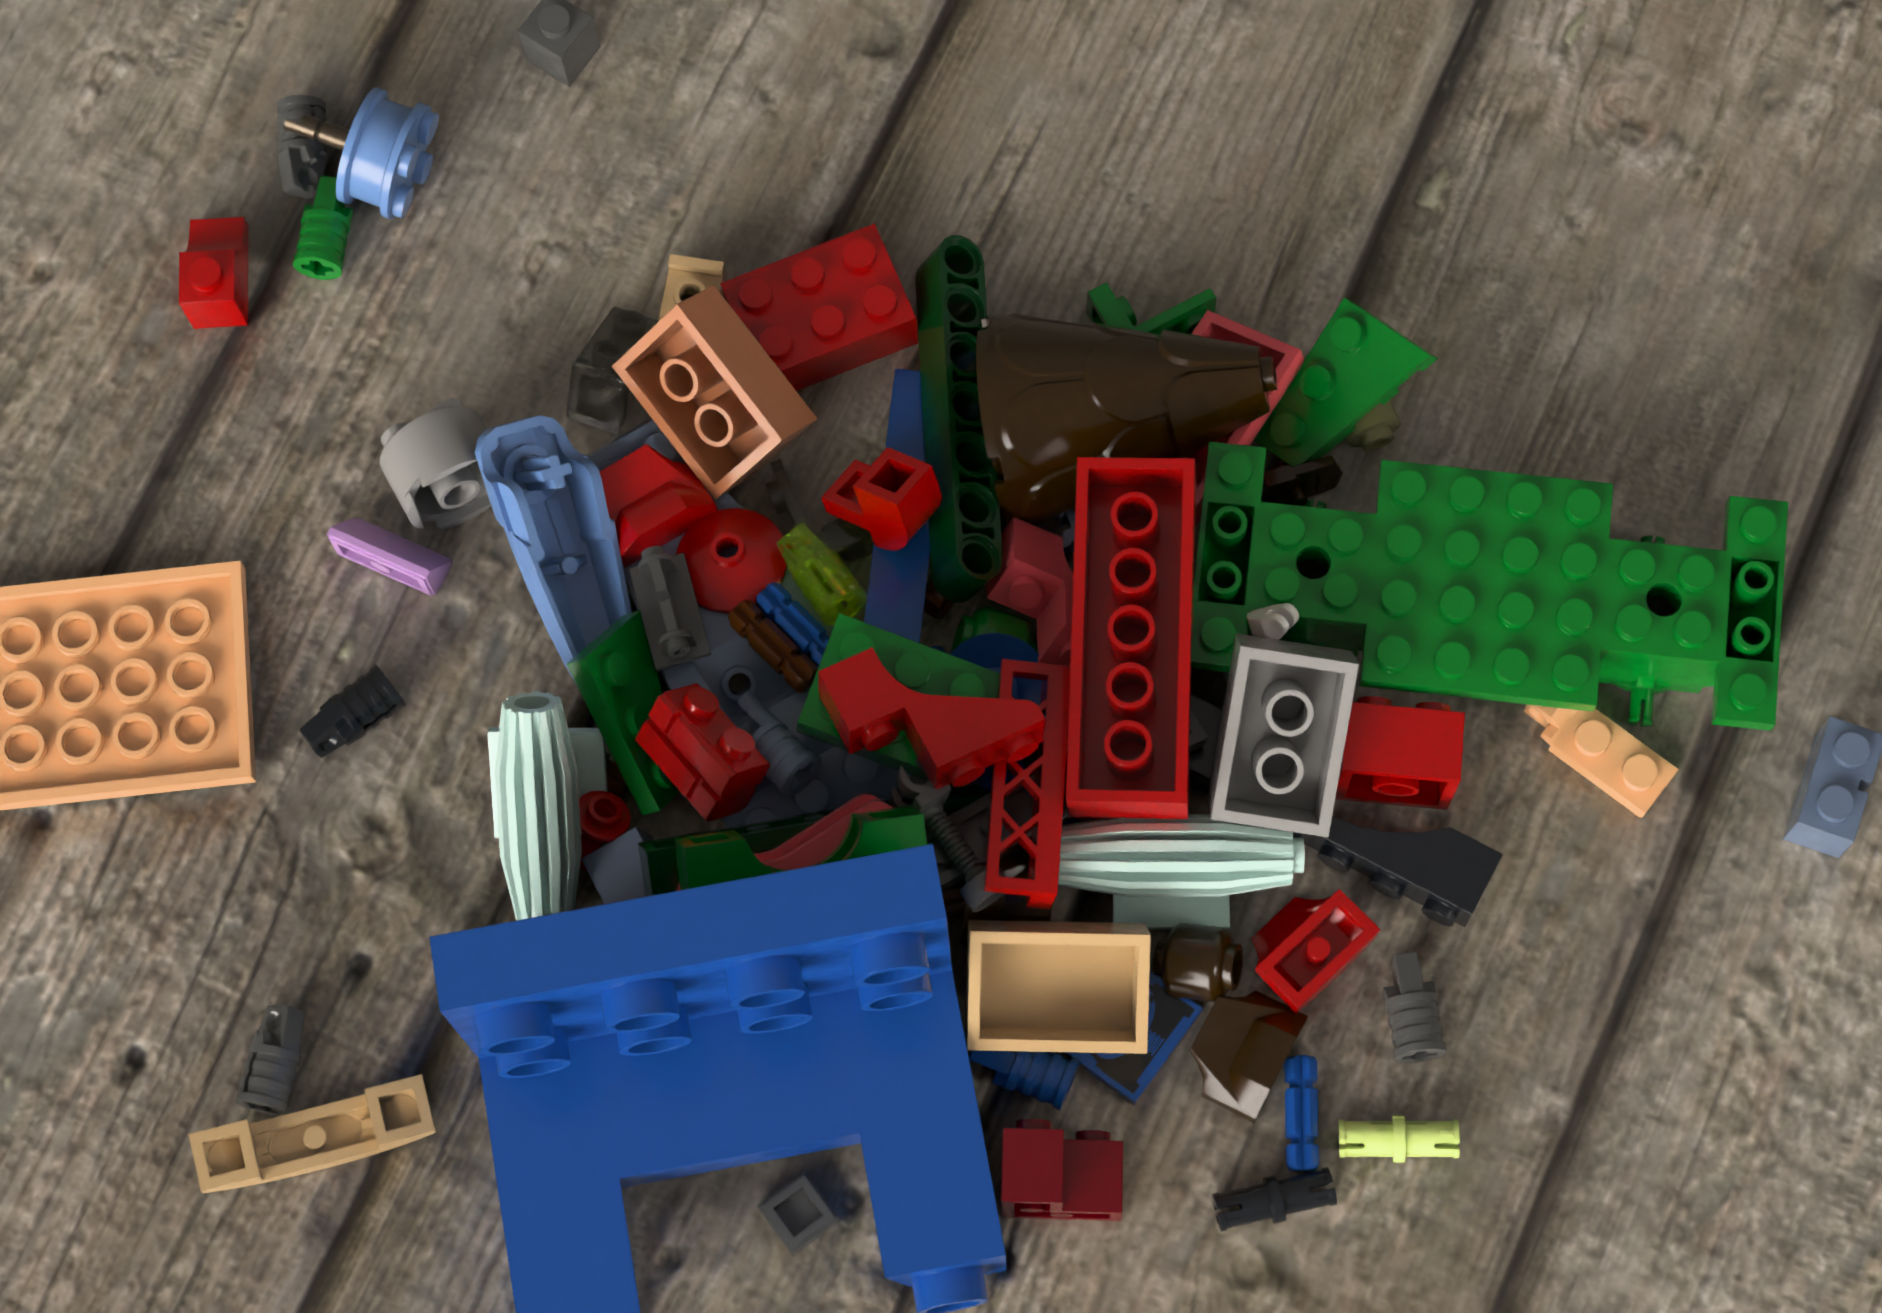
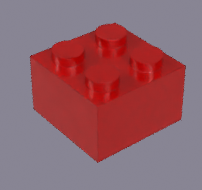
[1335,696,1465,810]

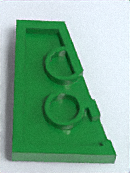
[1254,297,1438,467]
[566,610,680,816]

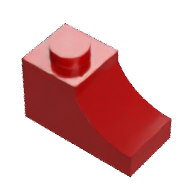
[179,217,249,329]

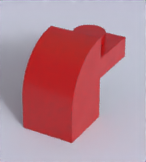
[821,447,942,551]

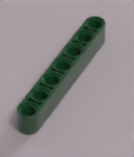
[915,235,1003,603]

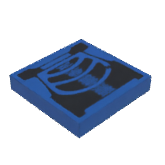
[1061,971,1203,1105]

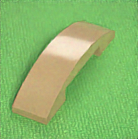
[188,1074,436,1193]

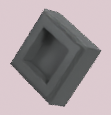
[757,1171,841,1256]

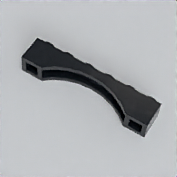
[1189,694,1503,927]

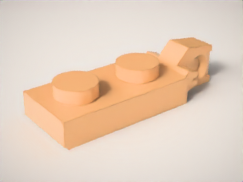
[1524,704,1679,818]

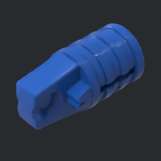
[969,1050,1080,1111]

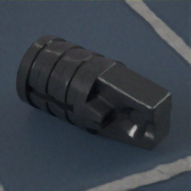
[300,664,406,758]

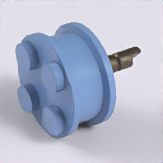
[284,87,439,220]

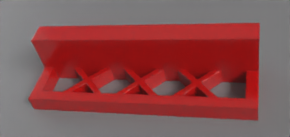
[984,659,1070,910]

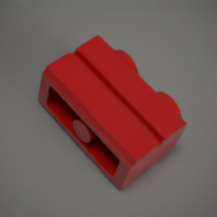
[635,683,771,822]

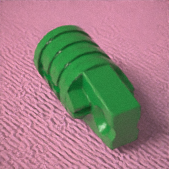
[293,176,353,280]

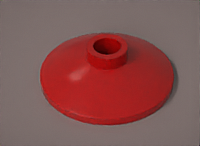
[676,508,788,614]

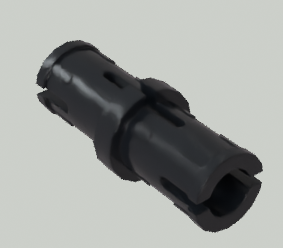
[1212,1167,1337,1232]

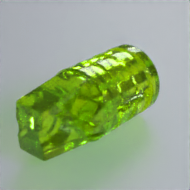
[776,523,867,626]

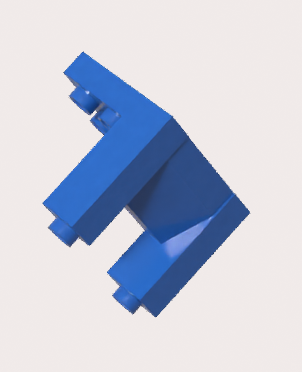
[429,844,1007,1313]

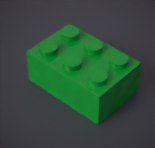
[796,613,999,793]

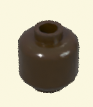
[1153,923,1243,1002]

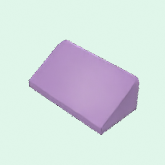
[327,518,452,596]

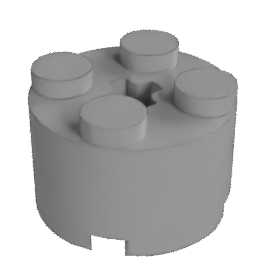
[380,398,491,529]

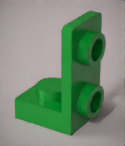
[1086,282,1217,334]

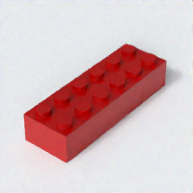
[1066,457,1196,819]

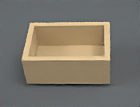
[965,920,1151,1054]

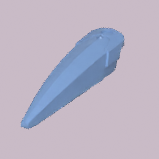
[475,415,632,688]

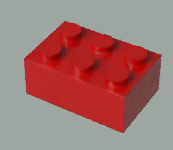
[720,223,918,391]

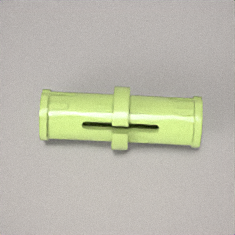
[1339,1115,1460,1163]

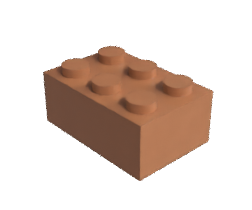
[612,285,818,500]

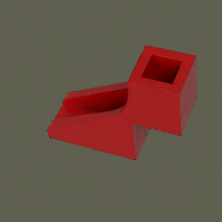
[818,647,1046,790]

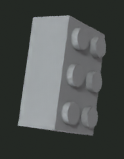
[1207,633,1359,837]

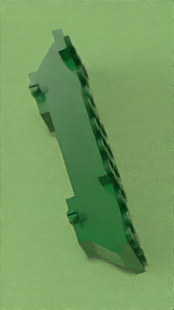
[1192,442,1788,731]

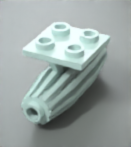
[488,691,608,921]
[1058,814,1305,930]

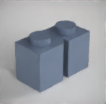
[1783,716,1882,858]

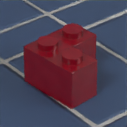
[1001,1119,1123,1221]

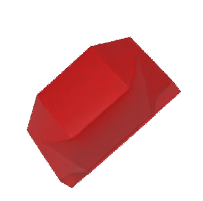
[599,444,718,569]
[1251,889,1381,1014]

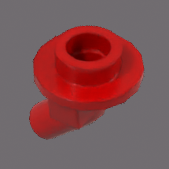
[579,791,631,871]

